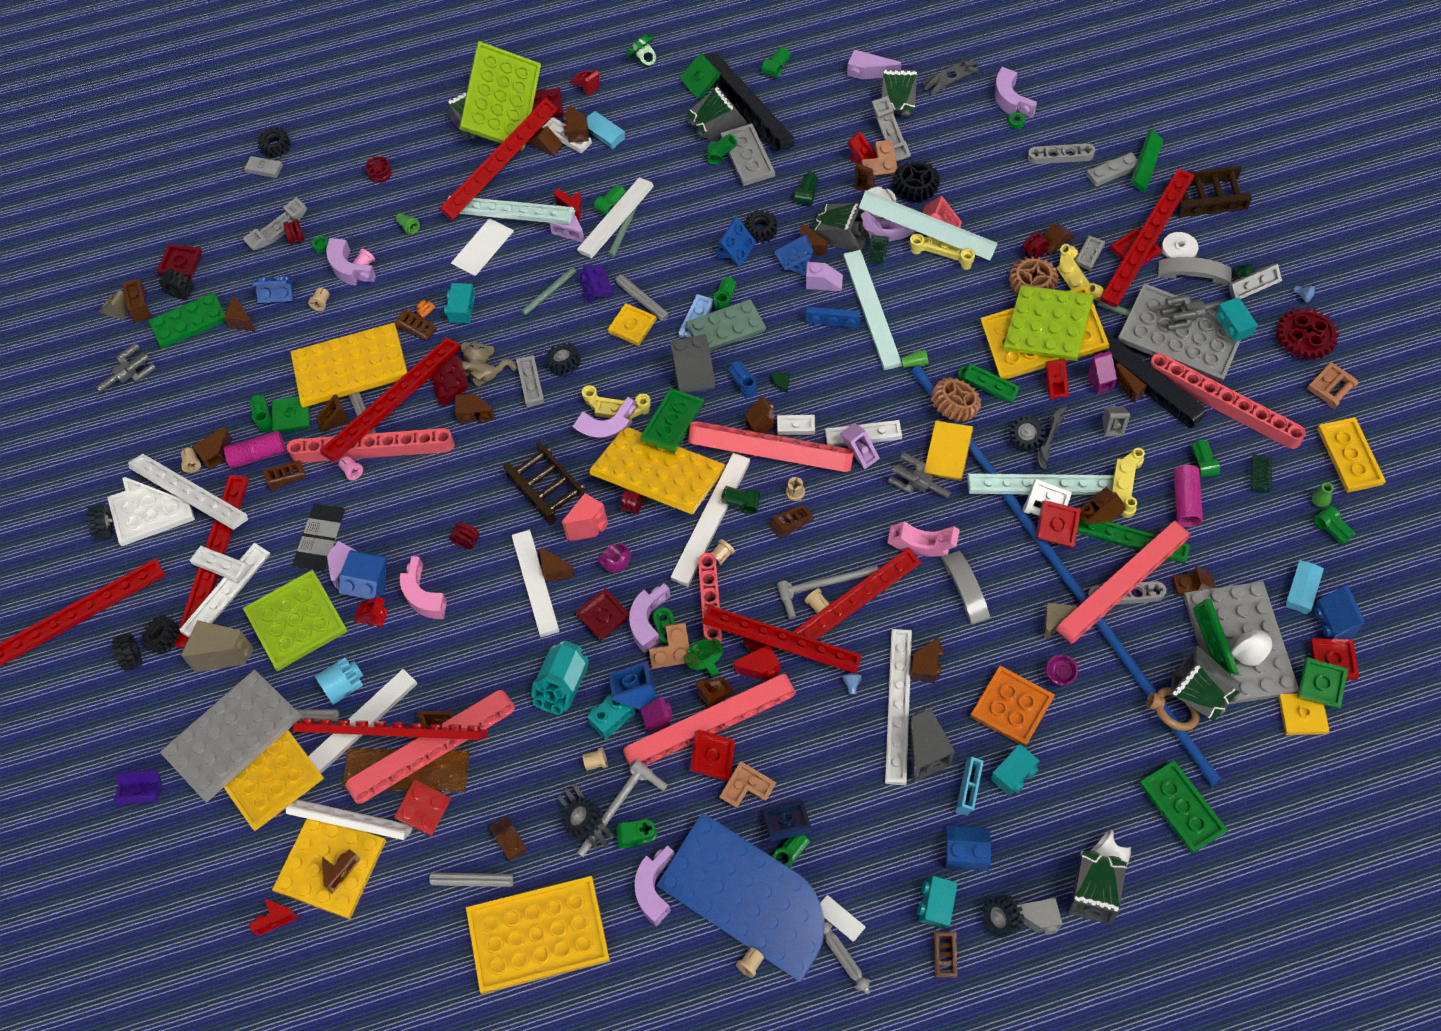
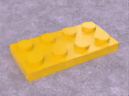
[1317,417,1386,493]

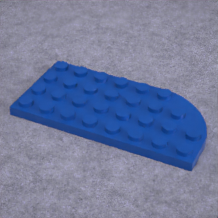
[656,812,825,982]

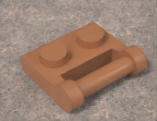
[1307,362,1358,409]

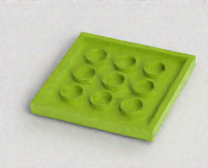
[1004,285,1094,361]
[243,570,348,671]

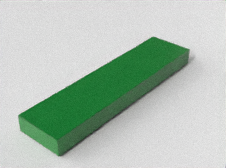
[1131,129,1163,192]
[1193,599,1239,677]

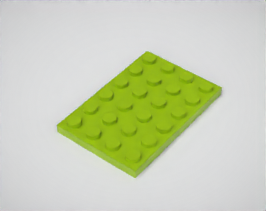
[459,41,541,151]

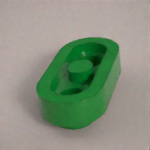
[653,607,676,645]

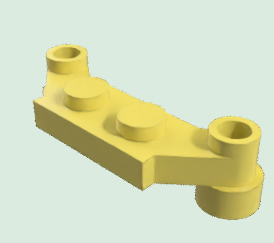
[910,234,975,270]
[1057,244,1105,301]
[582,385,651,420]
[1111,448,1145,518]

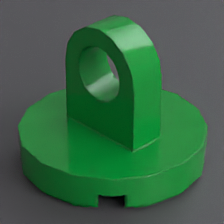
[625,33,656,67]
[684,638,723,678]

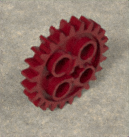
[1276,307,1339,361]

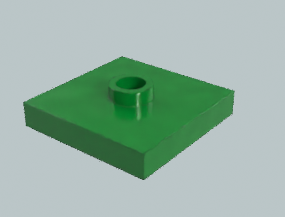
[680,53,721,100]
[272,396,311,433]
[1297,657,1348,709]

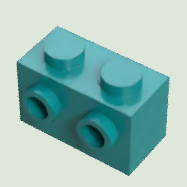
[444,283,476,323]
[1215,297,1258,343]
[587,693,636,740]
[991,744,1040,796]
[917,876,958,929]

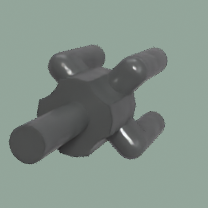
[1160,294,1223,331]
[96,342,156,393]
[888,452,951,499]

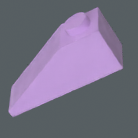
[847,50,901,79]

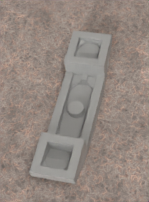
[872,96,911,162]
[242,197,307,250]
[1158,257,1232,284]
[941,551,990,625]

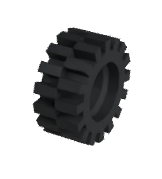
[258,126,291,158]
[745,210,777,243]
[159,269,195,300]
[142,615,180,654]
[112,632,142,671]

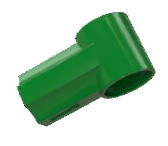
[761,47,791,78]
[707,133,738,165]
[594,184,626,216]
[714,276,737,311]
[249,395,272,432]
[1191,439,1220,478]
[1313,506,1356,545]
[773,835,810,869]

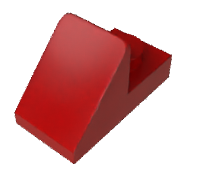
[570,70,600,96]
[847,131,877,164]
[553,189,582,222]
[1043,359,1069,399]
[353,596,388,627]
[249,899,299,936]

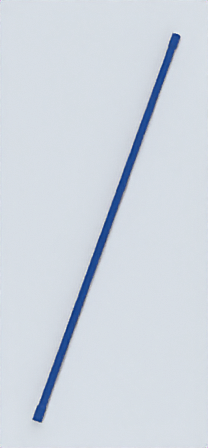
[911,365,1222,786]

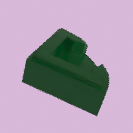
[1235,264,1254,277]
[772,372,790,392]

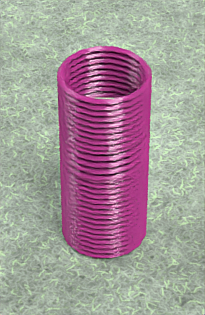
[224,430,286,469]
[1174,465,1203,527]

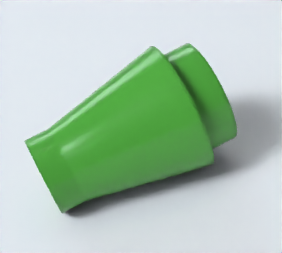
[396,213,420,234]
[901,349,929,368]
[1312,482,1334,507]

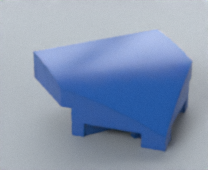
[774,234,813,276]

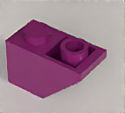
[1087,351,1117,394]
[641,696,673,733]

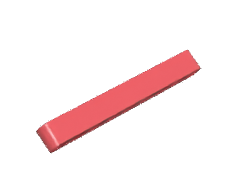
[1150,354,1306,449]
[688,421,854,472]
[287,428,455,463]
[1056,521,1191,644]
[623,674,796,766]
[345,690,515,804]

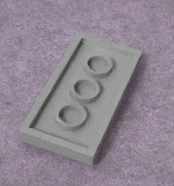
[721,124,775,186]

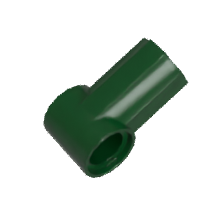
[794,172,818,206]
[721,486,760,514]

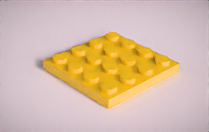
[224,730,324,831]
[272,819,386,920]

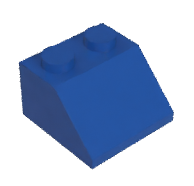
[339,550,387,599]
[1314,585,1365,639]
[609,661,658,710]
[945,826,991,871]

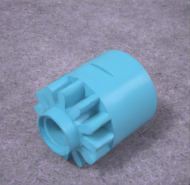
[315,657,363,705]

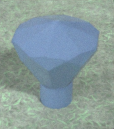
[1293,285,1315,302]
[842,672,861,695]

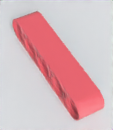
[698,553,723,643]

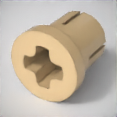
[308,288,330,311]
[181,448,201,473]
[786,477,805,501]
[711,539,735,565]
[804,588,830,613]
[583,747,608,771]
[736,947,764,978]

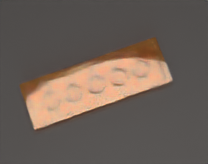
[342,748,470,793]

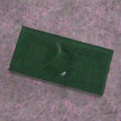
[1250,454,1273,493]

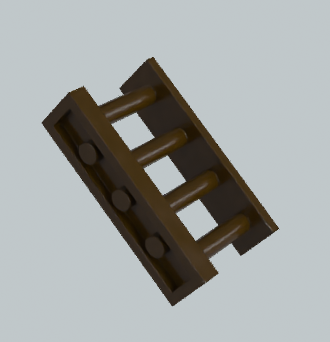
[1169,166,1252,218]
[503,441,586,525]

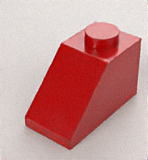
[733,645,781,680]

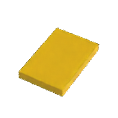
[924,421,973,481]

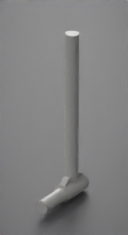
[777,566,878,620]
[577,759,668,858]

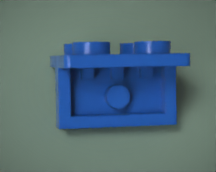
[715,217,756,266]
[252,276,296,303]

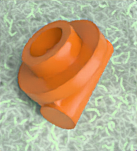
[415,300,436,319]

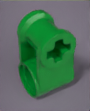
[616,819,658,848]

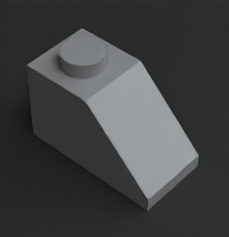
[1102,406,1130,437]
[1017,898,1062,935]

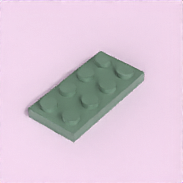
[686,299,766,351]

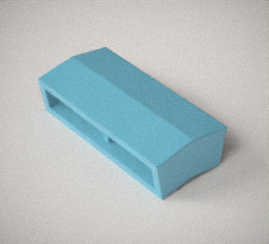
[587,111,625,149]
[1286,560,1324,614]
[956,757,984,816]

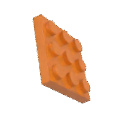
[970,666,1055,748]

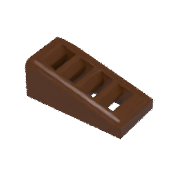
[854,163,875,192]
[395,309,437,342]
[1115,363,1146,403]
[263,461,307,491]
[770,504,814,539]
[933,931,958,978]

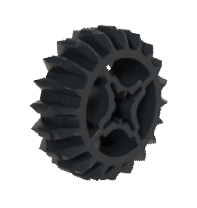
[893,160,940,202]

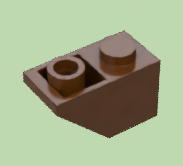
[564,106,589,143]
[455,393,495,424]
[745,396,775,434]
[193,426,232,470]
[1079,486,1126,524]
[910,638,944,683]

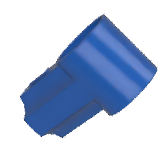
[728,361,757,398]

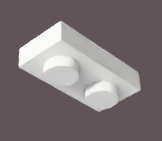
[777,415,815,435]

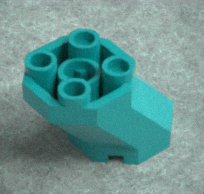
[531,641,589,715]

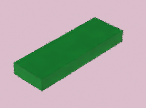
[962,363,1020,404]

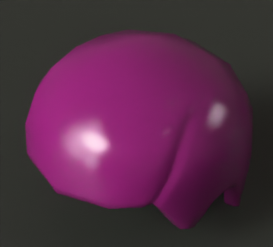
[1046,655,1079,686]

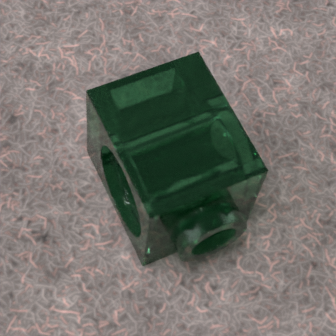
[868,235,889,265]

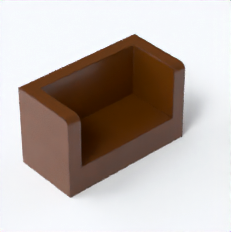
[122,279,152,323]

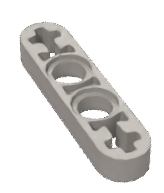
[1028,144,1095,164]
[1087,581,1166,605]

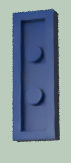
[806,307,861,328]

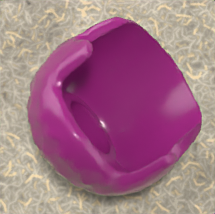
[598,543,631,573]

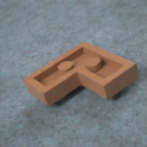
[861,140,897,177]
[649,622,689,669]
[719,761,777,809]

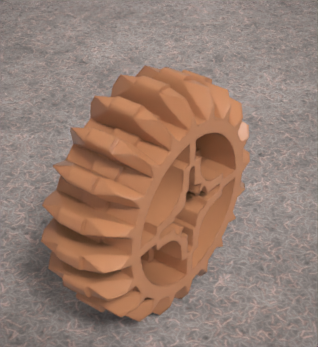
[1009,256,1058,294]
[931,377,981,423]

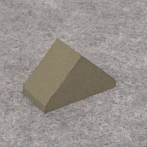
[99,290,128,320]
[1044,603,1078,639]

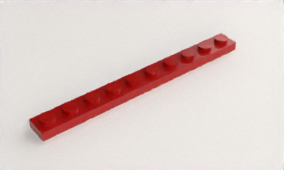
[439,98,558,221]
[1100,168,1194,308]
[320,338,461,463]
[174,475,249,649]
[0,558,166,667]
[293,718,488,740]

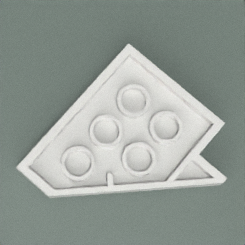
[107,477,195,546]

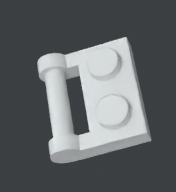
[1023,479,1072,516]

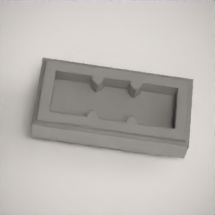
[245,156,283,178]
[1075,236,1105,271]

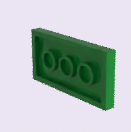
[148,292,226,349]
[640,388,704,453]
[1139,761,1228,854]

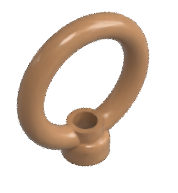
[1146,687,1200,731]

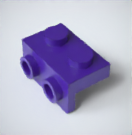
[578,265,614,303]
[114,769,163,805]

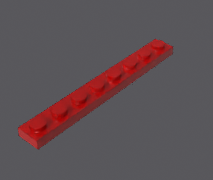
[792,548,921,640]
[702,605,862,673]

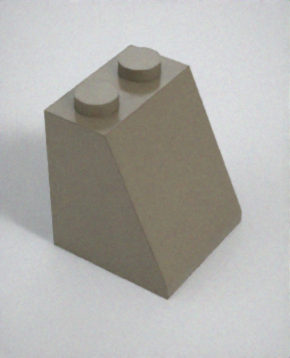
[181,620,253,672]

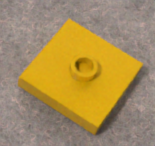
[607,303,657,346]
[1278,693,1330,735]

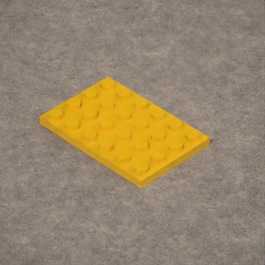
[980,285,1109,379]
[291,322,407,408]
[590,427,725,515]
[466,876,610,994]

